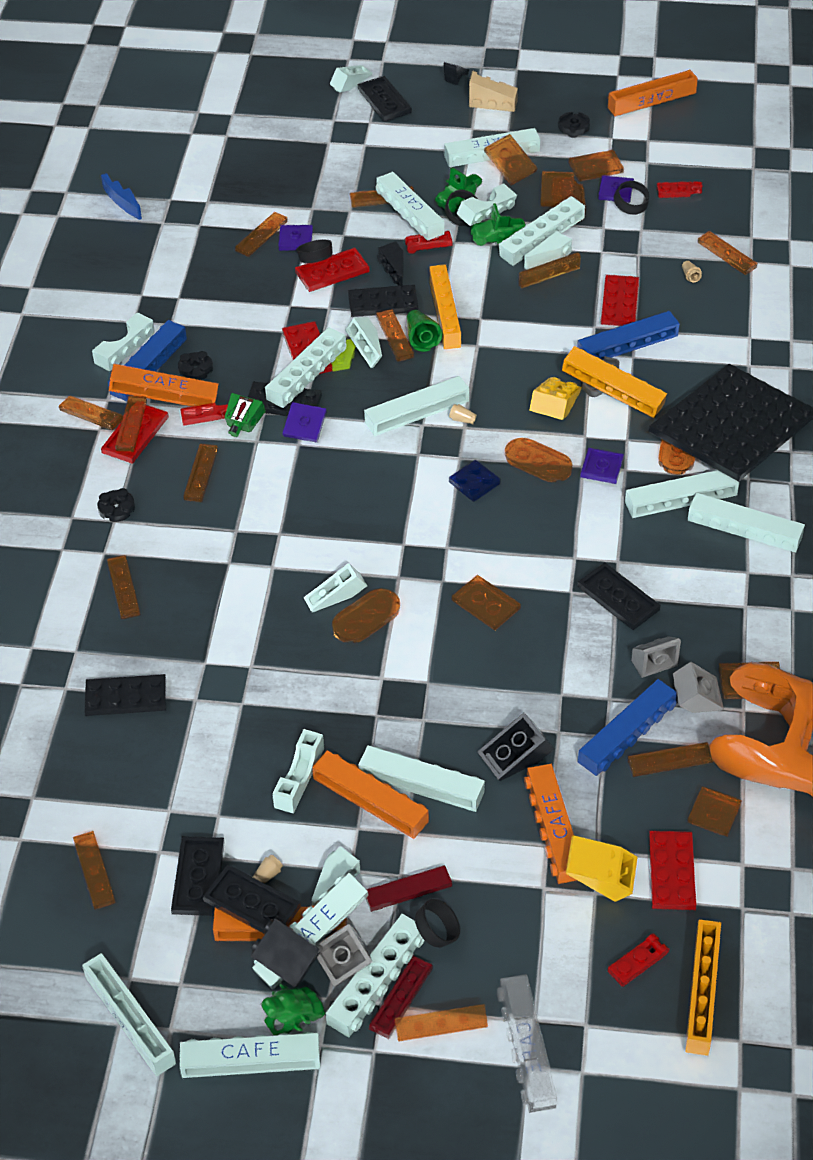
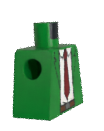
[225,393,266,437]

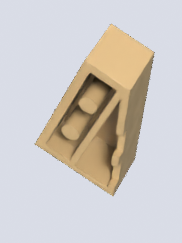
[469,71,518,112]

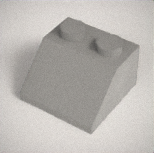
[631,636,681,678]
[673,662,724,713]
[317,924,373,987]

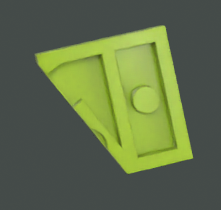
[331,339,356,372]

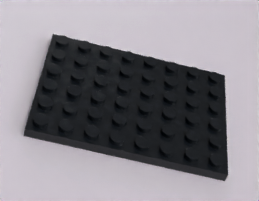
[648,364,813,482]

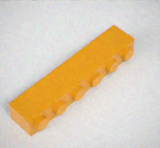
[429,265,461,349]
[562,346,667,418]
[685,919,721,1056]

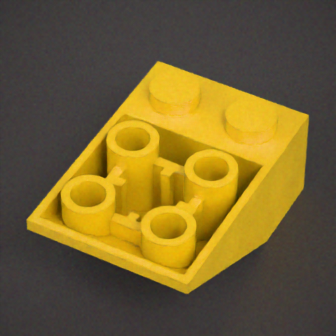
[529,377,582,420]
[566,836,638,902]

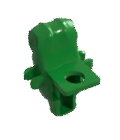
[435,168,482,212]
[471,203,526,246]
[261,984,325,1036]

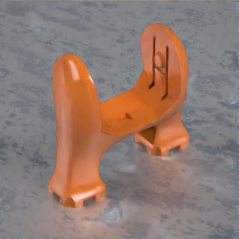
[709,662,813,797]

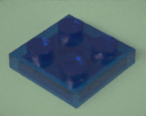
[449,459,501,502]

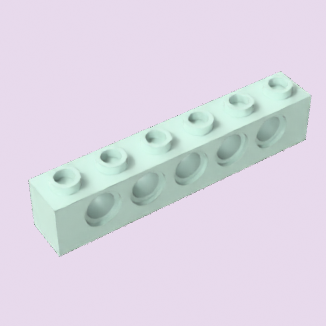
[499,196,585,266]
[265,327,347,408]
[326,914,425,1037]

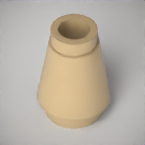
[682,261,702,283]
[449,404,477,424]
[253,855,283,884]

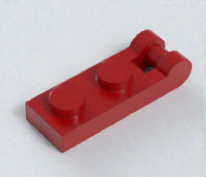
[404,231,453,254]
[608,933,670,987]

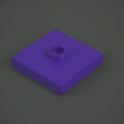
[598,175,634,203]
[279,225,313,251]
[282,402,327,443]
[580,448,624,484]

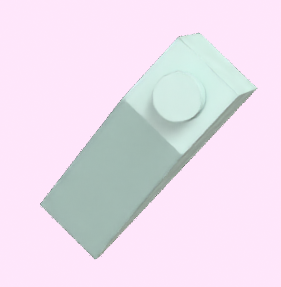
[330,65,373,92]
[524,231,572,269]
[345,317,382,368]
[304,563,367,612]
[311,846,360,905]

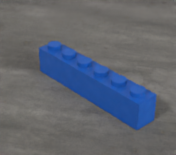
[577,311,680,360]
[108,320,187,402]
[578,679,677,776]

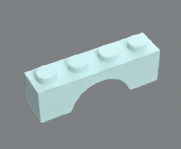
[457,184,517,226]
[92,312,155,371]
[273,729,324,814]

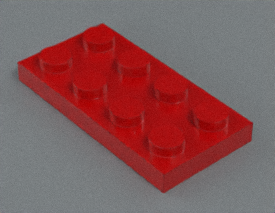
[295,248,370,292]
[601,275,639,326]
[282,321,333,374]
[101,402,169,464]
[649,831,696,910]

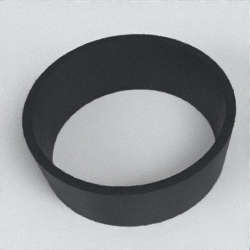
[614,180,649,215]
[445,190,477,226]
[296,239,333,263]
[415,899,460,948]

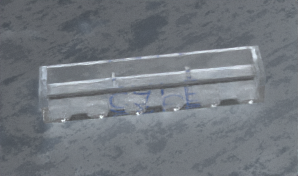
[497,974,557,1113]

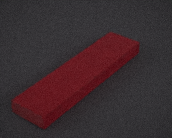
[366,865,452,912]
[369,955,433,1039]

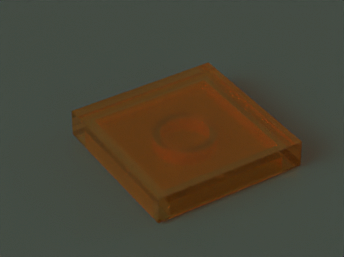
[688,786,742,837]

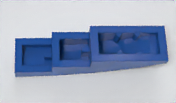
[101,173,142,220]

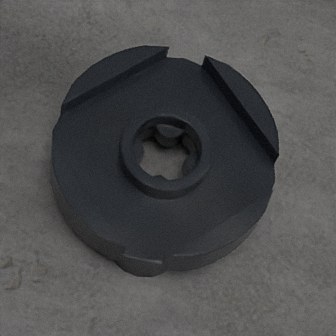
[559,112,590,138]
[178,351,213,380]
[97,488,135,522]

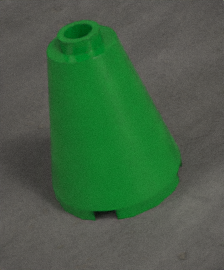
[406,310,442,352]

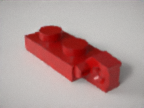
[657,181,702,198]
[180,403,228,426]

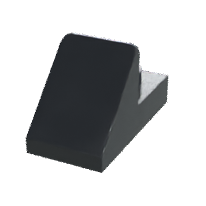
[443,62,470,85]

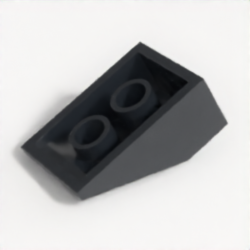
[477,712,555,781]

